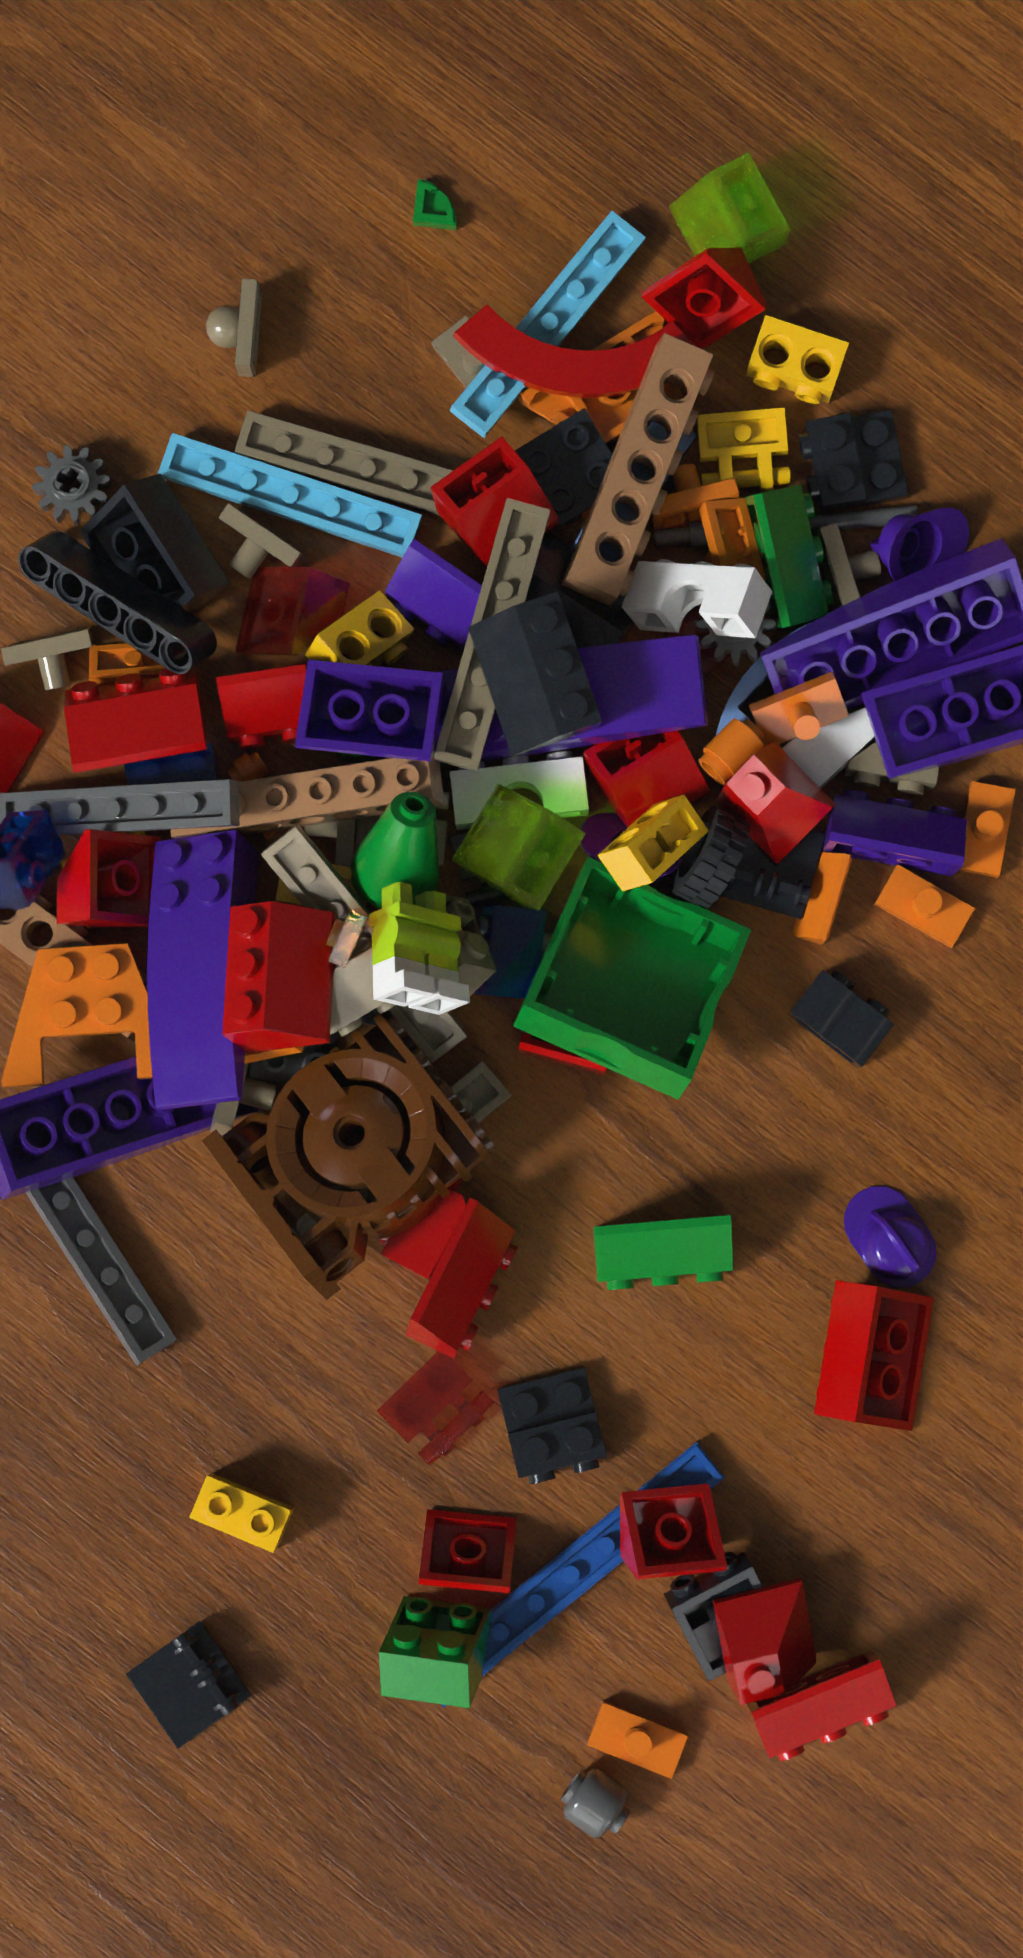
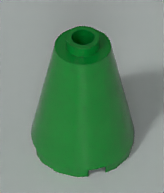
[351,792,439,909]

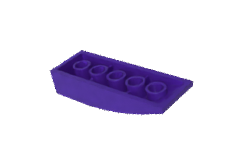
[760,538,1023,709]
[438,635,708,763]
[861,645,1023,779]
[147,830,259,1110]
[0,1057,262,1200]

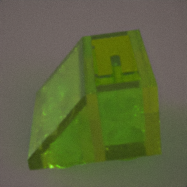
[669,152,790,264]
[451,784,586,910]

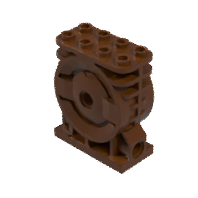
[202,1012,496,1300]

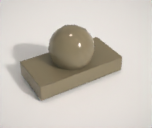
[206,278,263,377]

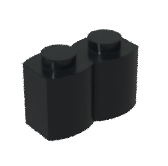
[787,969,894,1069]

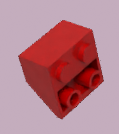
[430,436,560,570]
[584,731,711,828]

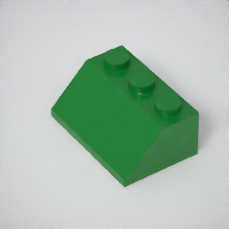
[744,484,834,628]
[593,1215,733,1290]

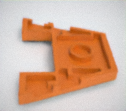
[1,943,153,1088]

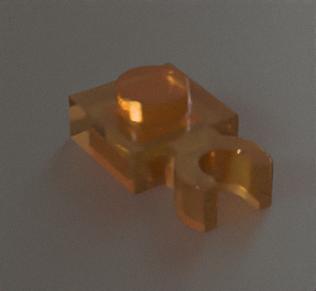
[326,910,369,968]

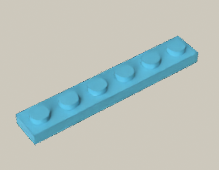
[450,211,646,438]
[158,433,423,558]

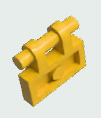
[696,408,790,491]

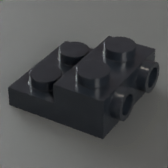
[798,410,908,514]
[497,1367,607,1485]
[663,1552,762,1682]

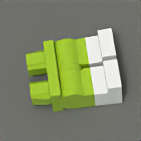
[369,882,470,1015]

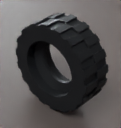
[669,805,750,909]

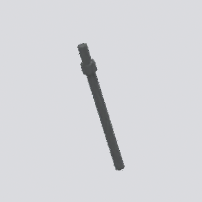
[653,505,918,549]

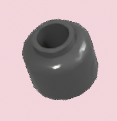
[560,1768,630,1838]

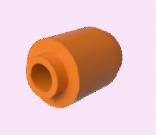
[699,718,765,785]

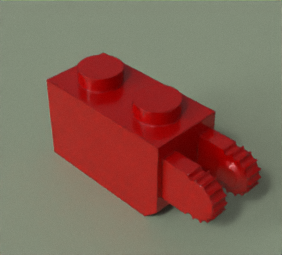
[378,1177,466,1280]

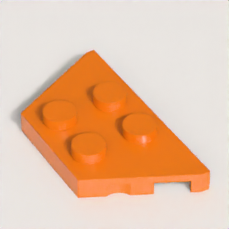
[518,311,675,446]

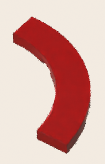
[453,304,694,398]

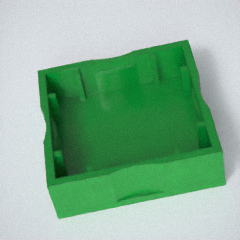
[513,856,751,1100]

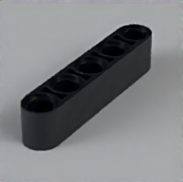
[18,530,217,674]

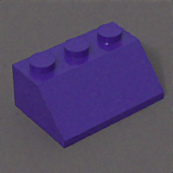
[385,539,482,659]
[295,660,447,762]
[822,790,967,877]

